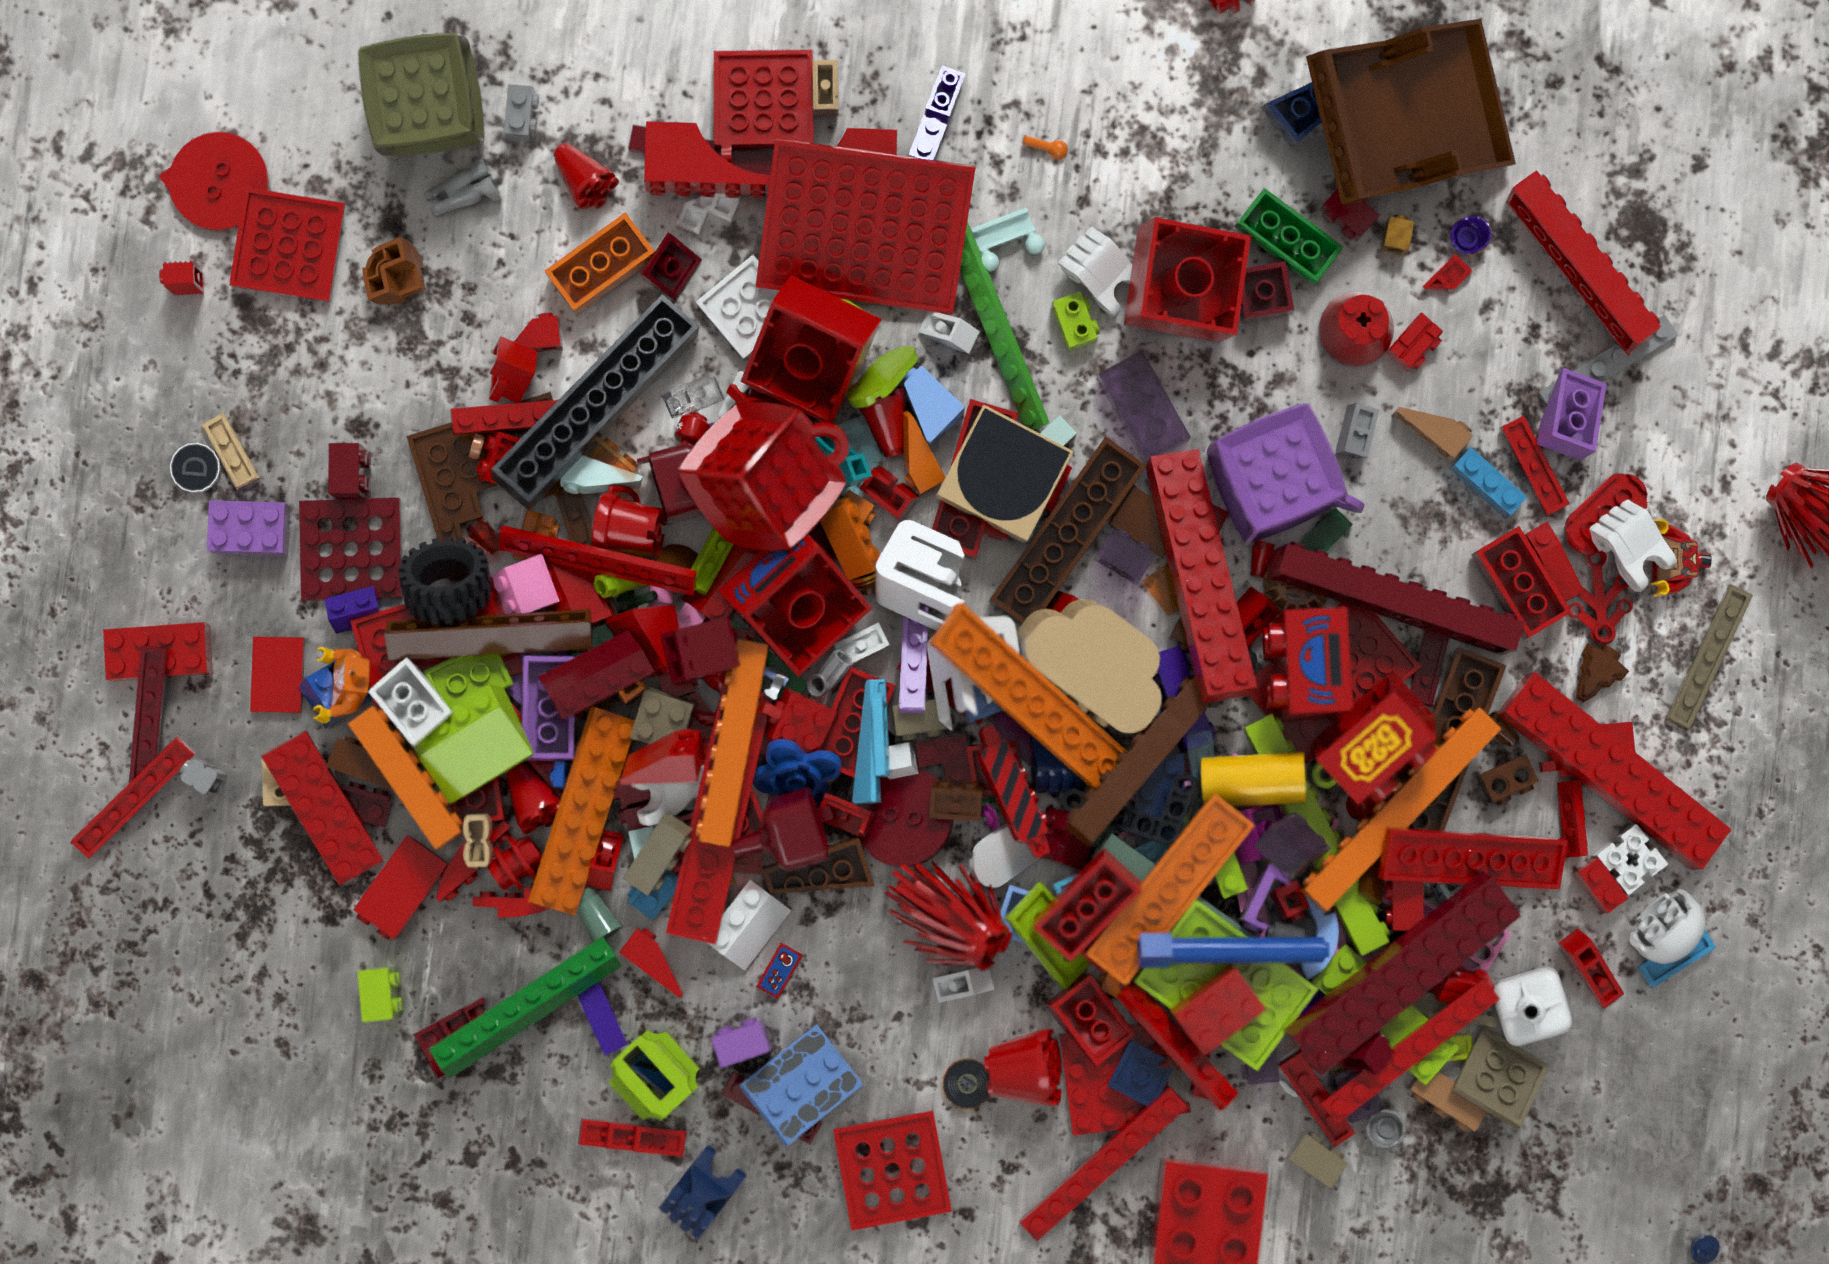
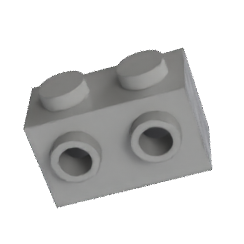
[504,84,539,142]

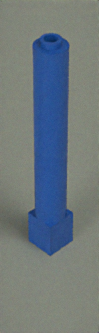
[1136,933,1330,968]

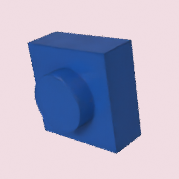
[550,761,571,791]

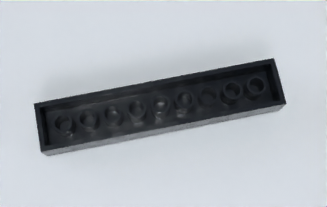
[491,294,699,511]

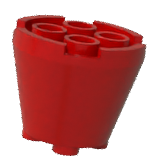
[1318,292,1394,367]
[984,1029,1062,1106]

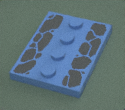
[739,1024,863,1147]

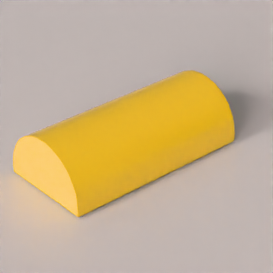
[1201,752,1307,807]

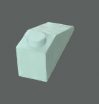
[561,456,642,494]

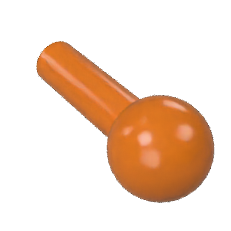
[1022,135,1068,160]

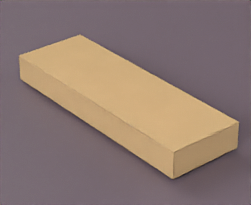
[201,413,260,491]

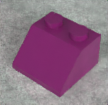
[1234,804,1292,865]

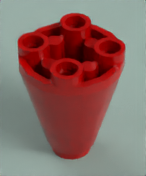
[553,143,619,209]
[859,387,907,457]
[506,761,561,835]

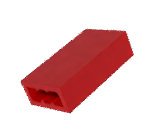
[353,835,449,940]

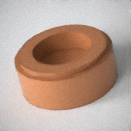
[469,433,485,460]

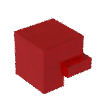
[489,336,538,403]

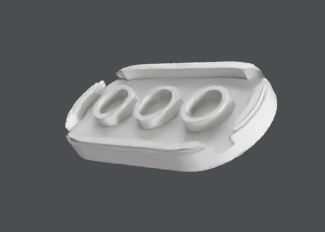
[969,811,1040,888]

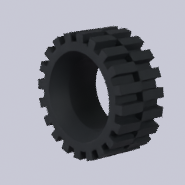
[398,537,492,624]

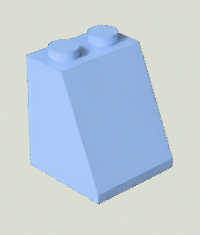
[904,365,965,449]

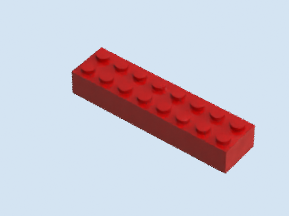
[1505,170,1661,356]

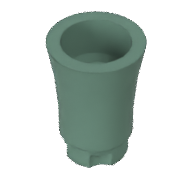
[577,887,623,943]

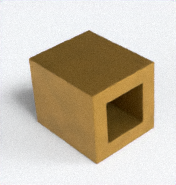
[1381,215,1414,255]

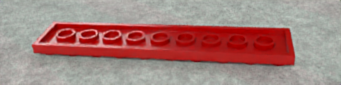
[666,684,772,945]

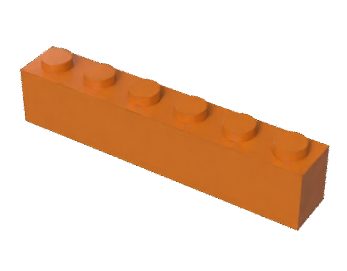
[348,706,464,850]

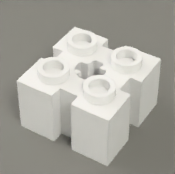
[1591,824,1668,895]

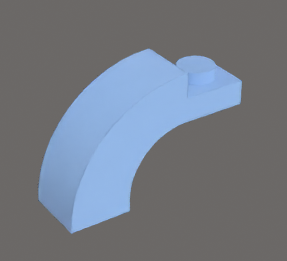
[1298,896,1339,979]

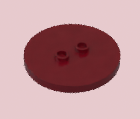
[857,768,954,868]

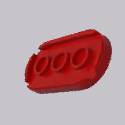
[1564,473,1648,556]

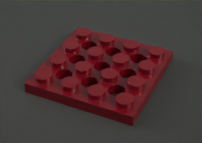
[299,497,403,601]

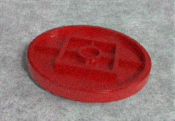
[168,132,269,231]

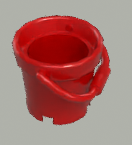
[592,486,666,557]

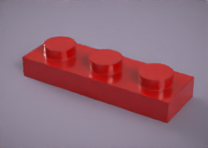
[1557,780,1588,858]

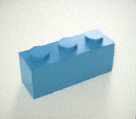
[1450,447,1527,519]

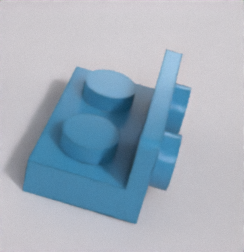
[627,870,678,921]

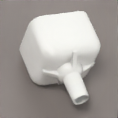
[1494,967,1573,1046]

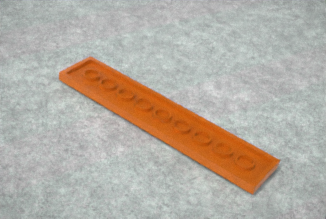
[929,602,1129,790]

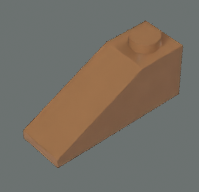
[1393,407,1473,462]

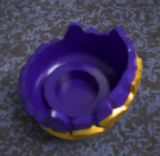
[1450,216,1492,256]

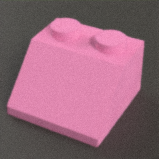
[492,554,559,614]

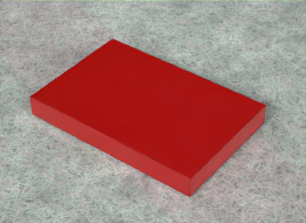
[250,636,305,713]

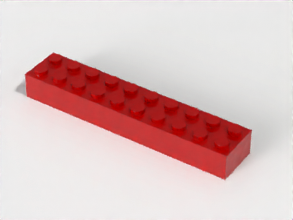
[1146,449,1257,704]
[1497,672,1732,870]

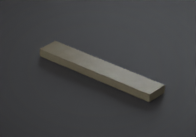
[1665,584,1753,730]

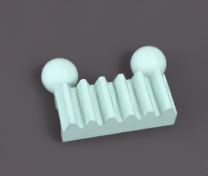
[971,207,1045,272]

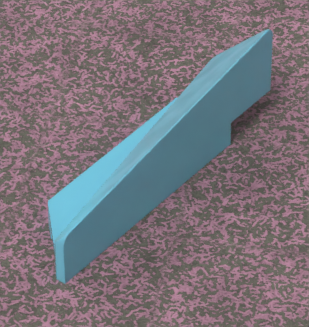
[852,679,890,804]

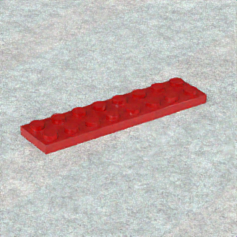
[1379,827,1568,890]

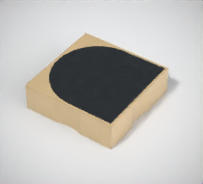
[936,405,1074,544]

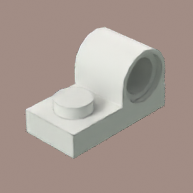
[834,622,890,665]

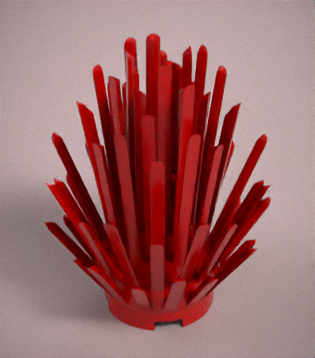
[1766,462,1829,569]
[884,860,1013,971]

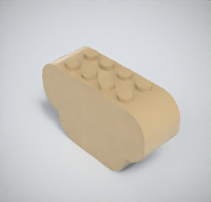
[1017,599,1161,733]

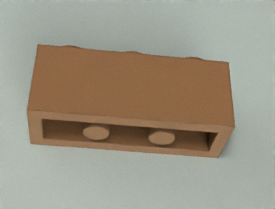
[1407,1071,1487,1132]

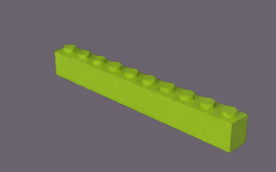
[1242,714,1390,956]

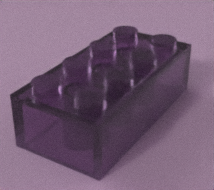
[1097,350,1191,464]

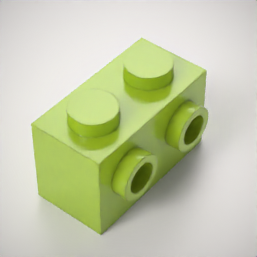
[1051,291,1100,352]

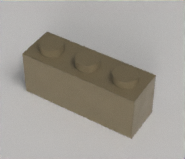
[623,812,693,896]

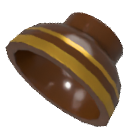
[849,570,876,595]

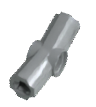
[807,649,853,706]

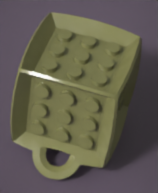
[358,33,485,156]

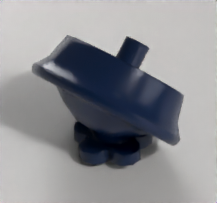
[1690,1235,1720,1264]

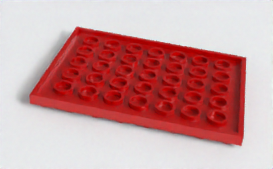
[755,138,976,314]

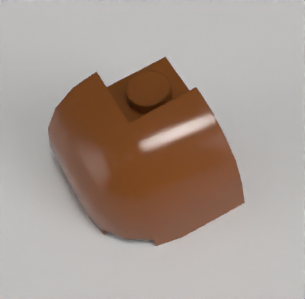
[362,237,426,305]

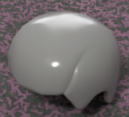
[1366,1109,1406,1149]

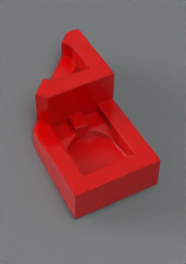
[1422,254,1473,289]

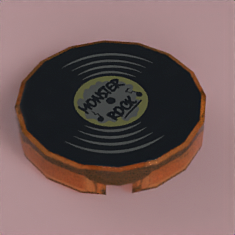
[942,1058,990,1109]

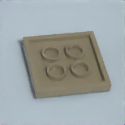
[1451,1026,1550,1130]

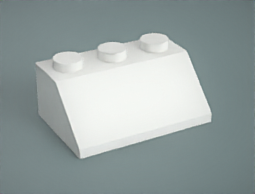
[706,879,791,971]

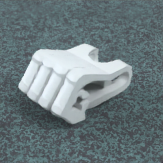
[1058,227,1132,317]
[1589,500,1677,592]
[631,765,704,825]

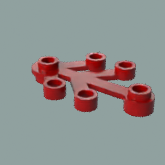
[1568,552,1633,646]

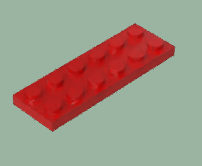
[261,730,384,885]

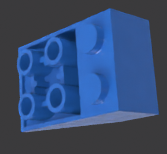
[298,649,373,729]

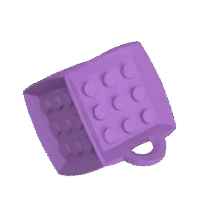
[1207,403,1365,543]

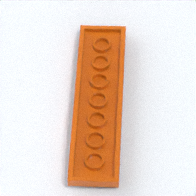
[528,707,635,915]
[1085,792,1255,986]

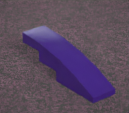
[577,981,628,1056]

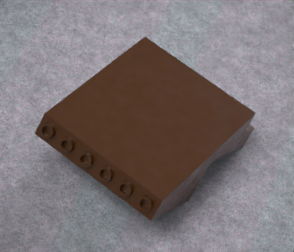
[1306,19,1516,206]

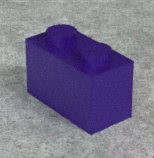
[325,586,382,634]

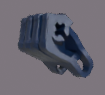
[1029,733,1086,794]
[659,1145,746,1239]

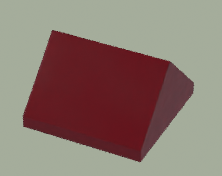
[641,232,702,300]

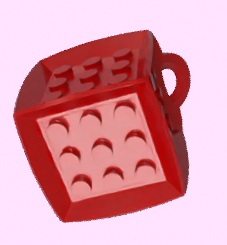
[678,403,849,551]

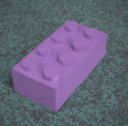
[521,656,575,761]

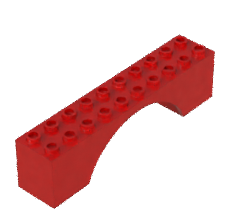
[644,121,897,199]

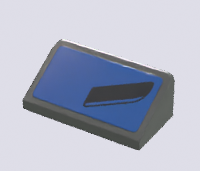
[628,1050,675,1096]

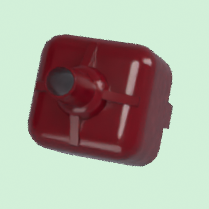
[637,443,703,525]
[732,787,834,871]

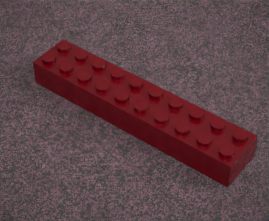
[1267,542,1524,655]
[1284,871,1521,1076]

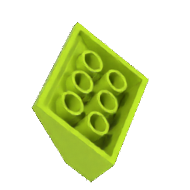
[413,684,534,804]

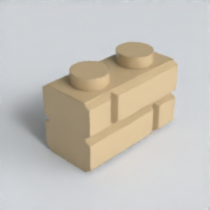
[813,60,839,116]

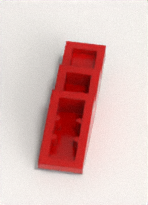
[578,1118,686,1157]

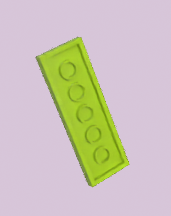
[1310,944,1460,1085]

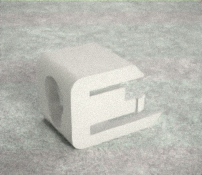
[875,520,966,631]
[927,616,1020,730]

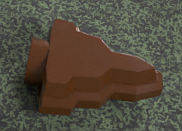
[1575,643,1629,703]

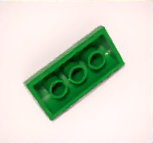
[1234,188,1344,286]

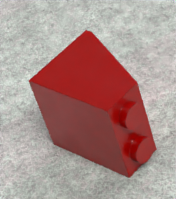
[606,605,679,678]

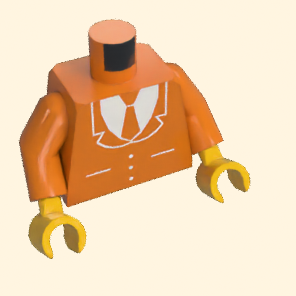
[313,647,370,724]

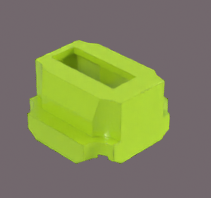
[609,1030,700,1121]

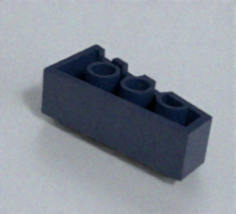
[1261,82,1322,146]

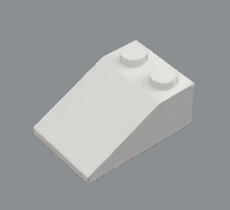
[368,657,453,747]

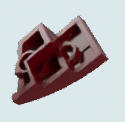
[413,997,485,1079]

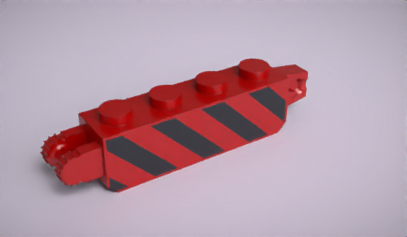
[976,725,1050,858]

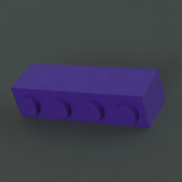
[1153,646,1215,754]

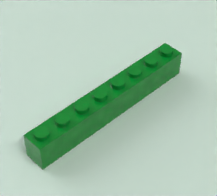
[429,936,622,1079]

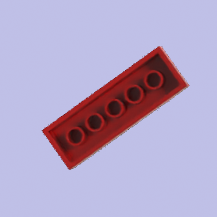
[932,399,1018,560]

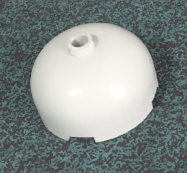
[1630,889,1706,964]

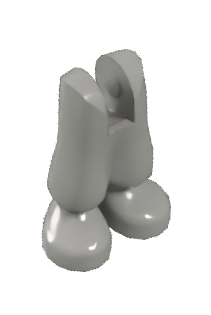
[424,156,502,216]

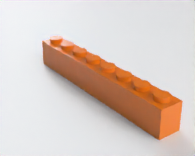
[696,639,769,847]

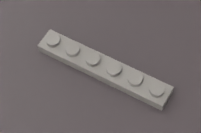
[1537,314,1678,406]

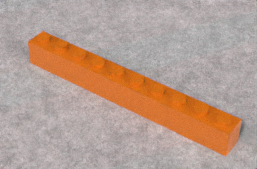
[1300,707,1502,912]

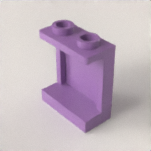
[1238,864,1293,933]

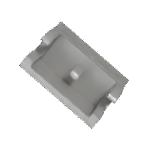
[1335,403,1379,458]

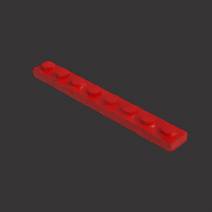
[499,525,697,596]
[1320,978,1500,1124]
[1020,1086,1188,1241]

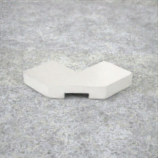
[676,194,741,236]

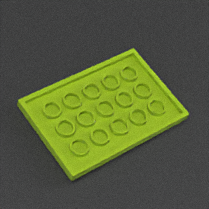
[1133,899,1318,1071]

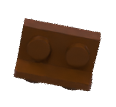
[929,780,983,822]

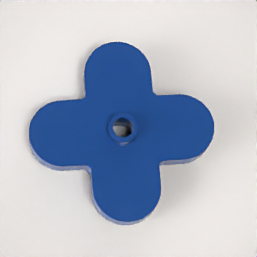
[753,739,841,805]

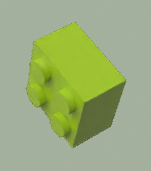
[357,967,404,1022]

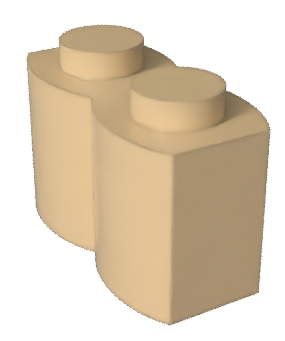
[463,814,493,867]

